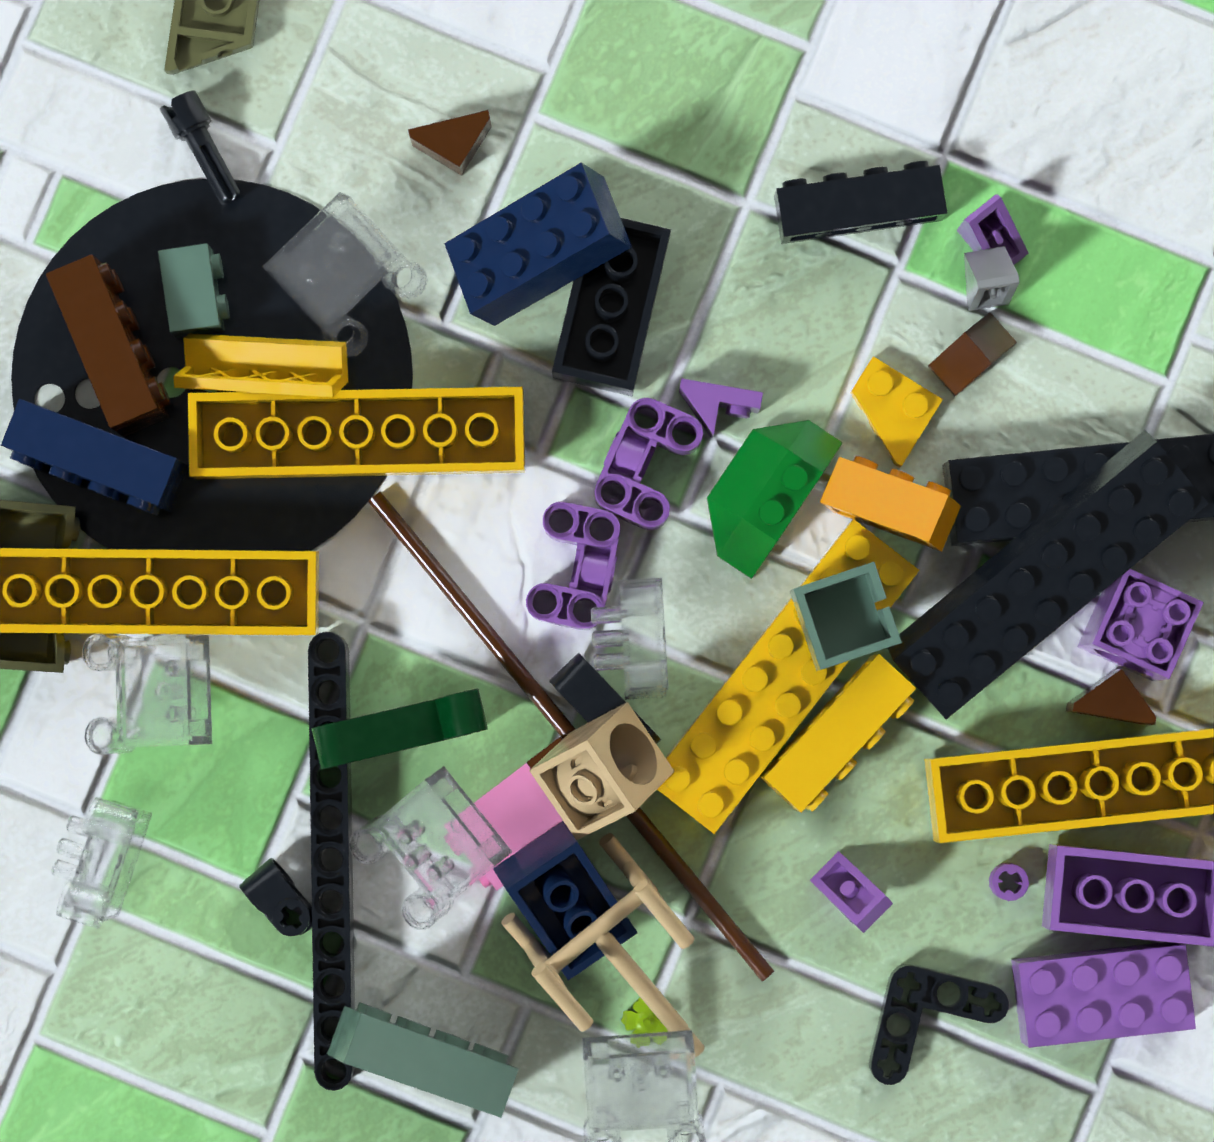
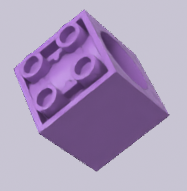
[1077,569,1204,681]

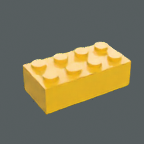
[759,654,916,813]

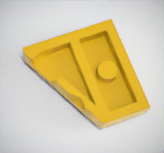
[850,356,943,468]

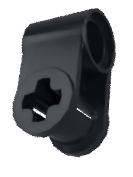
[239,858,312,936]

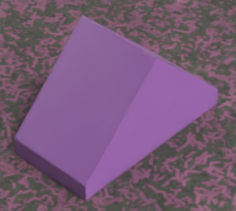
[957,194,1029,265]

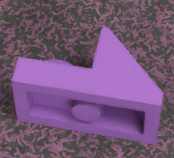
[679,378,763,438]
[810,851,893,933]

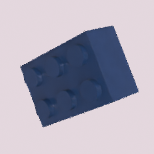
[493,821,638,981]

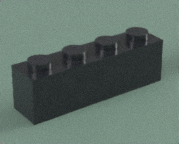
[774,161,947,244]

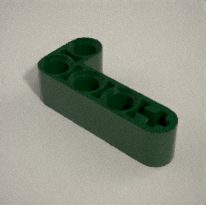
[312,688,488,770]

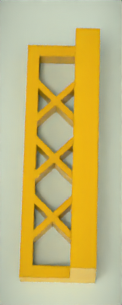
[173,333,348,397]

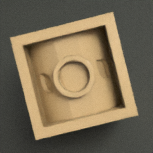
[529,702,675,840]

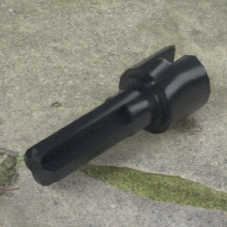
[160,90,240,205]

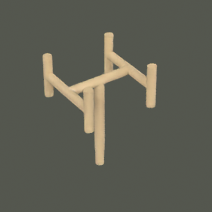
[501,833,705,1057]

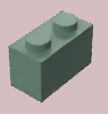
[158,243,230,338]

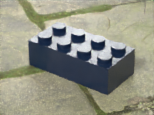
[444,162,632,326]
[0,398,189,516]

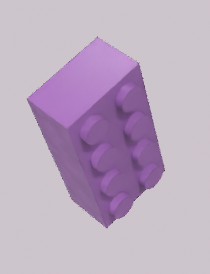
[1042,844,1214,947]
[1011,942,1196,1048]

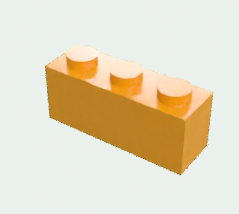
[820,456,961,552]

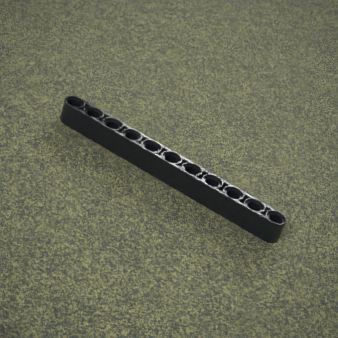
[308,632,356,1091]

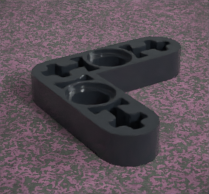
[869,964,1009,1085]

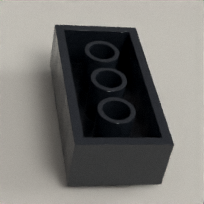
[552,218,671,397]

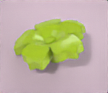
[621,997,668,1047]

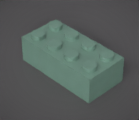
[327,1002,519,1118]

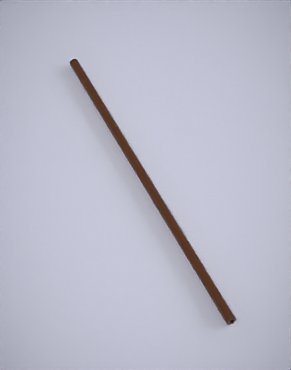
[368,491,774,981]

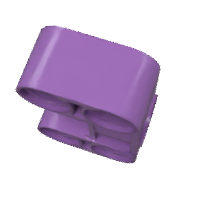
[594,398,703,530]
[526,502,620,630]

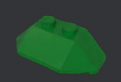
[706,420,843,579]

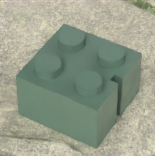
[790,562,902,671]

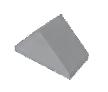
[964,246,1020,311]

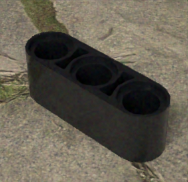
[549,653,661,744]

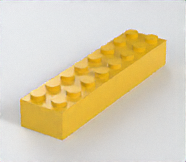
[188,387,525,479]
[657,519,920,834]
[0,548,319,635]
[924,728,1214,843]

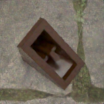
[408,110,492,176]
[928,312,1017,397]
[1066,669,1156,725]

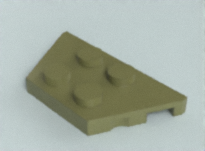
[164,0,260,75]

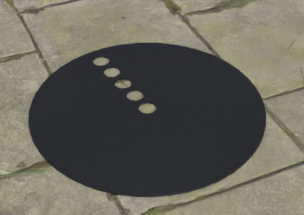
[11,179,413,551]

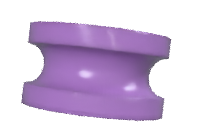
[989,863,1029,901]

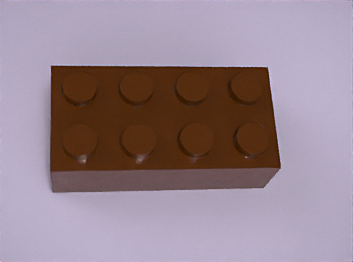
[46,254,171,437]

